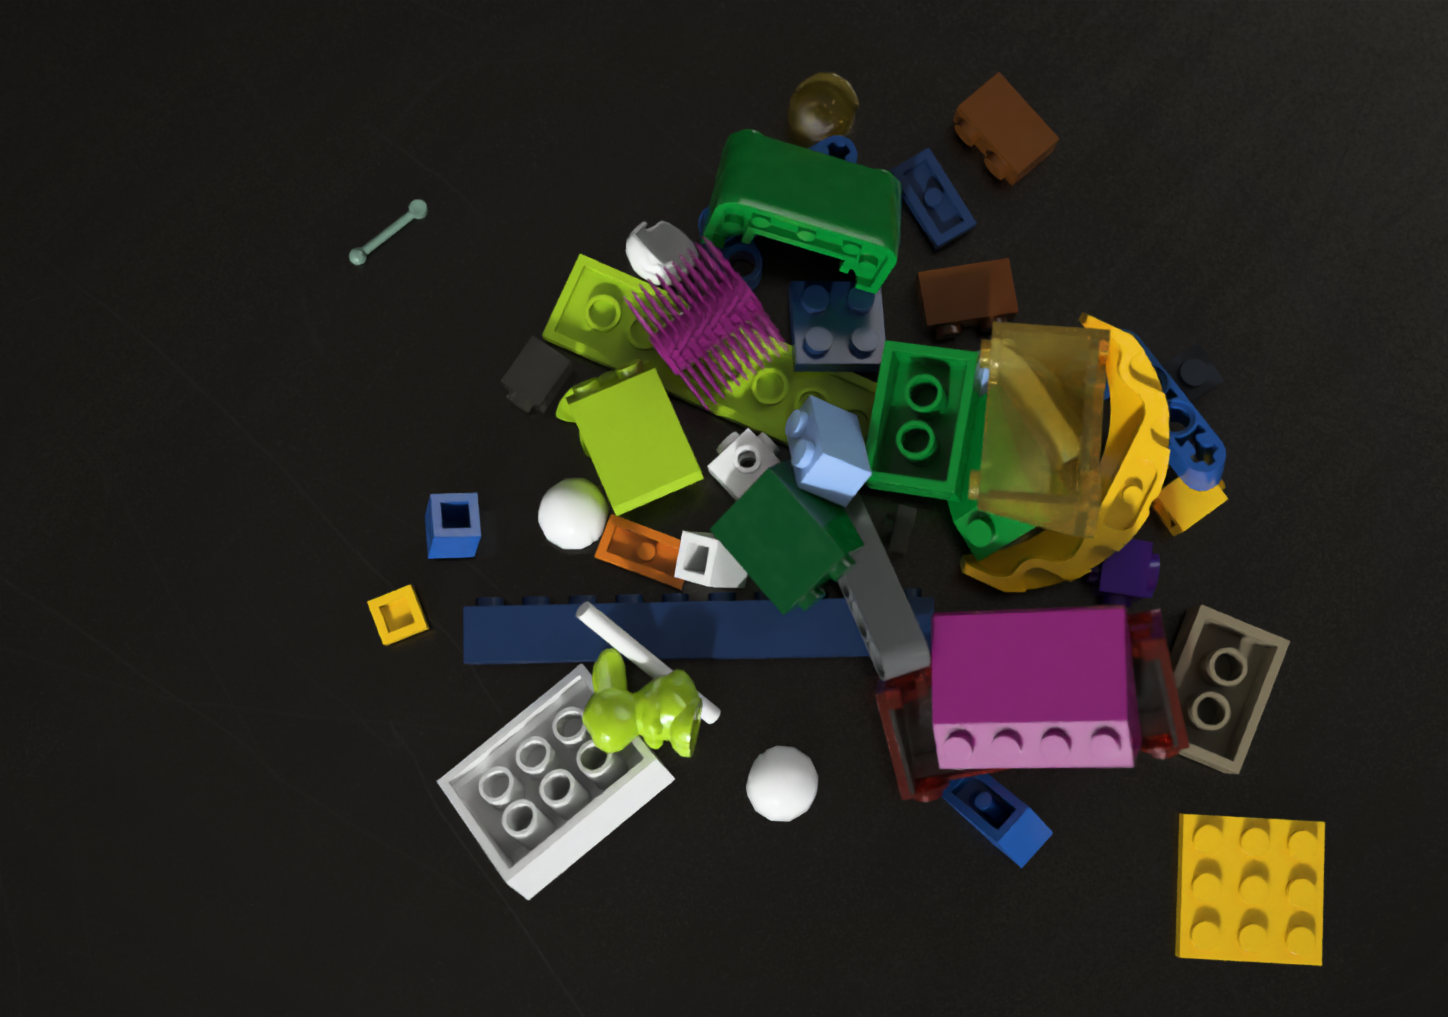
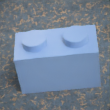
[785,395,872,507]

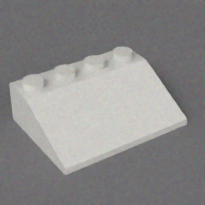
[437,663,675,900]

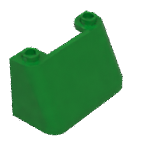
[700,129,902,294]

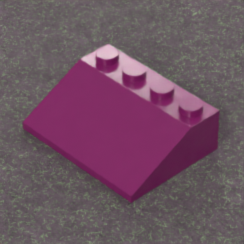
[931,605,1142,769]

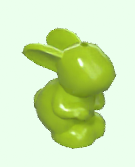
[582,648,703,757]

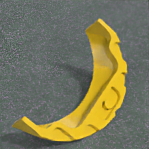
[959,312,1170,592]

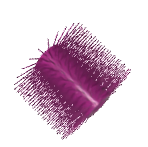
[623,237,788,411]

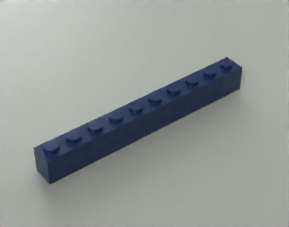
[463,588,934,665]

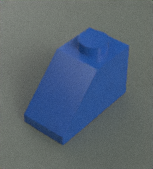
[940,768,1053,868]

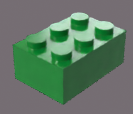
[865,340,985,502]

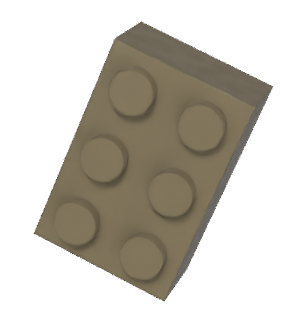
[1141,604,1290,774]

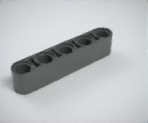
[838,491,930,681]

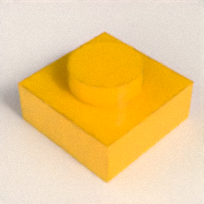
[367,584,430,646]

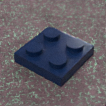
[788,281,886,372]

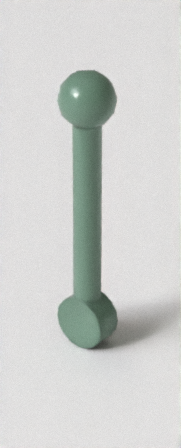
[349,199,428,265]

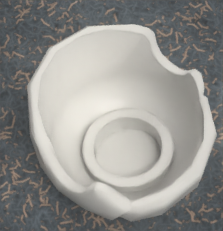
[626,221,699,285]
[538,478,610,549]
[746,746,818,822]

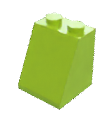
[566,359,704,516]

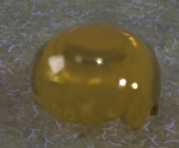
[787,72,859,146]

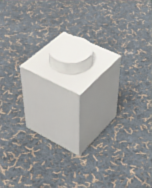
[674,531,747,588]

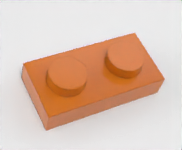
[594,514,686,591]

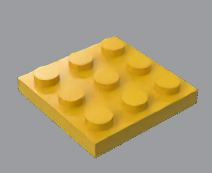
[1175,813,1325,966]

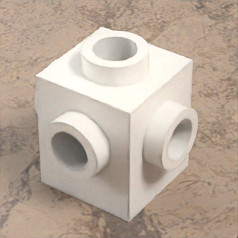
[708,428,781,501]

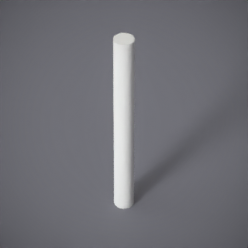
[576,601,721,724]

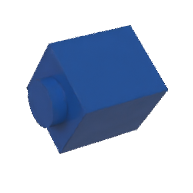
[425,493,481,559]

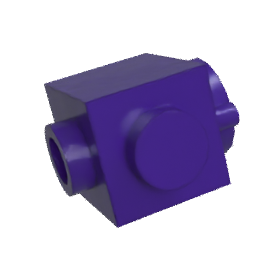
[1086,539,1160,607]

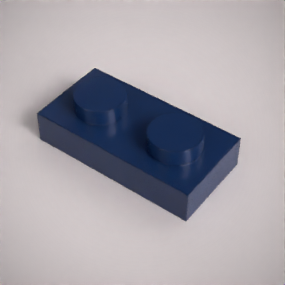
[890,147,977,250]

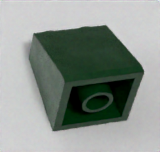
[709,459,865,616]

